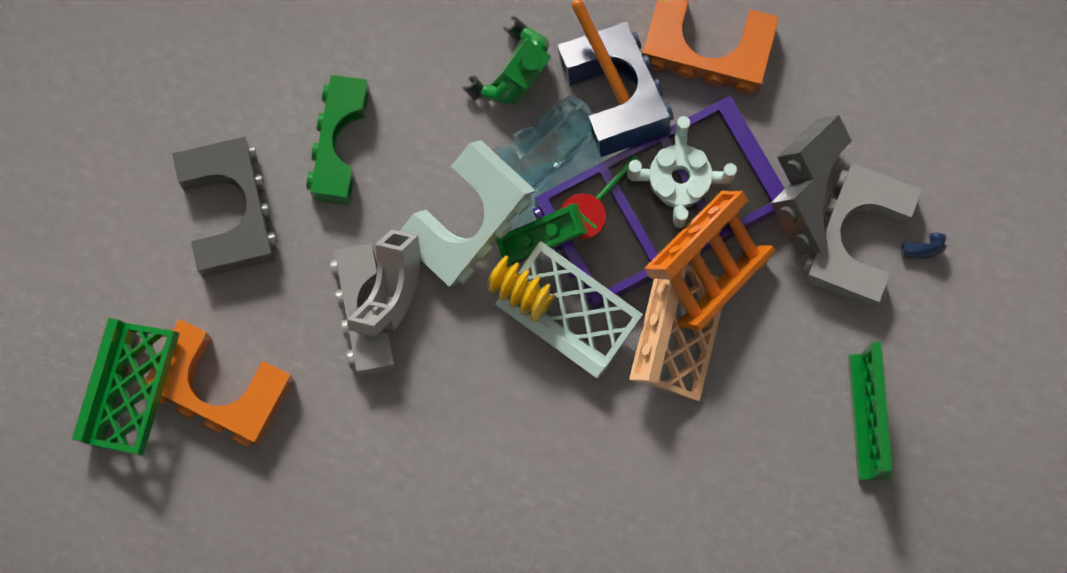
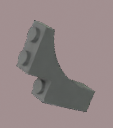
[771,115,852,256]

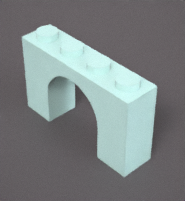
[400,140,536,287]

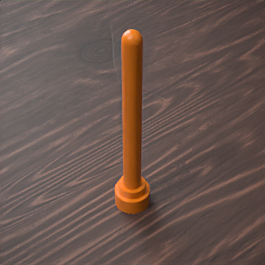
[572,0,630,105]

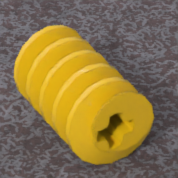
[487,255,558,322]

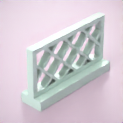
[495,241,643,378]

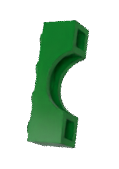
[306,75,370,205]

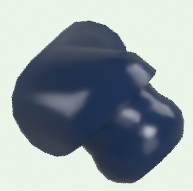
[901,233,947,259]

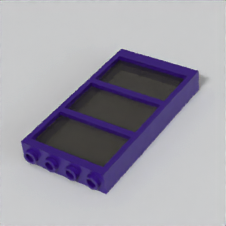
[532,96,785,310]

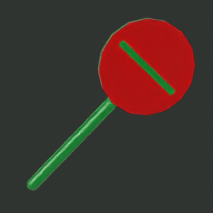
[561,155,638,240]

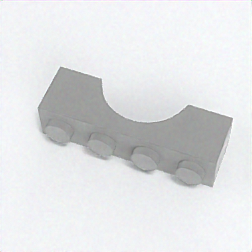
[330,243,396,377]

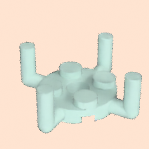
[627,116,737,228]

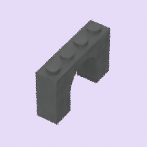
[172,136,278,278]

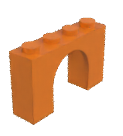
[642,0,779,94]
[145,319,294,447]

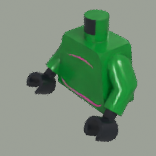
[462,16,551,105]

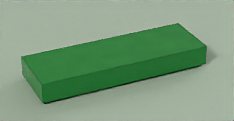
[496,204,588,266]

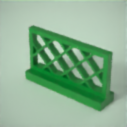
[71,318,180,456]
[848,342,892,481]

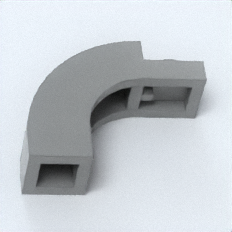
[347,229,420,337]

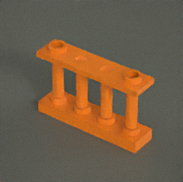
[644,191,776,330]

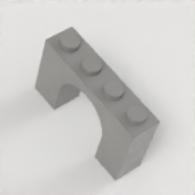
[803,162,922,309]

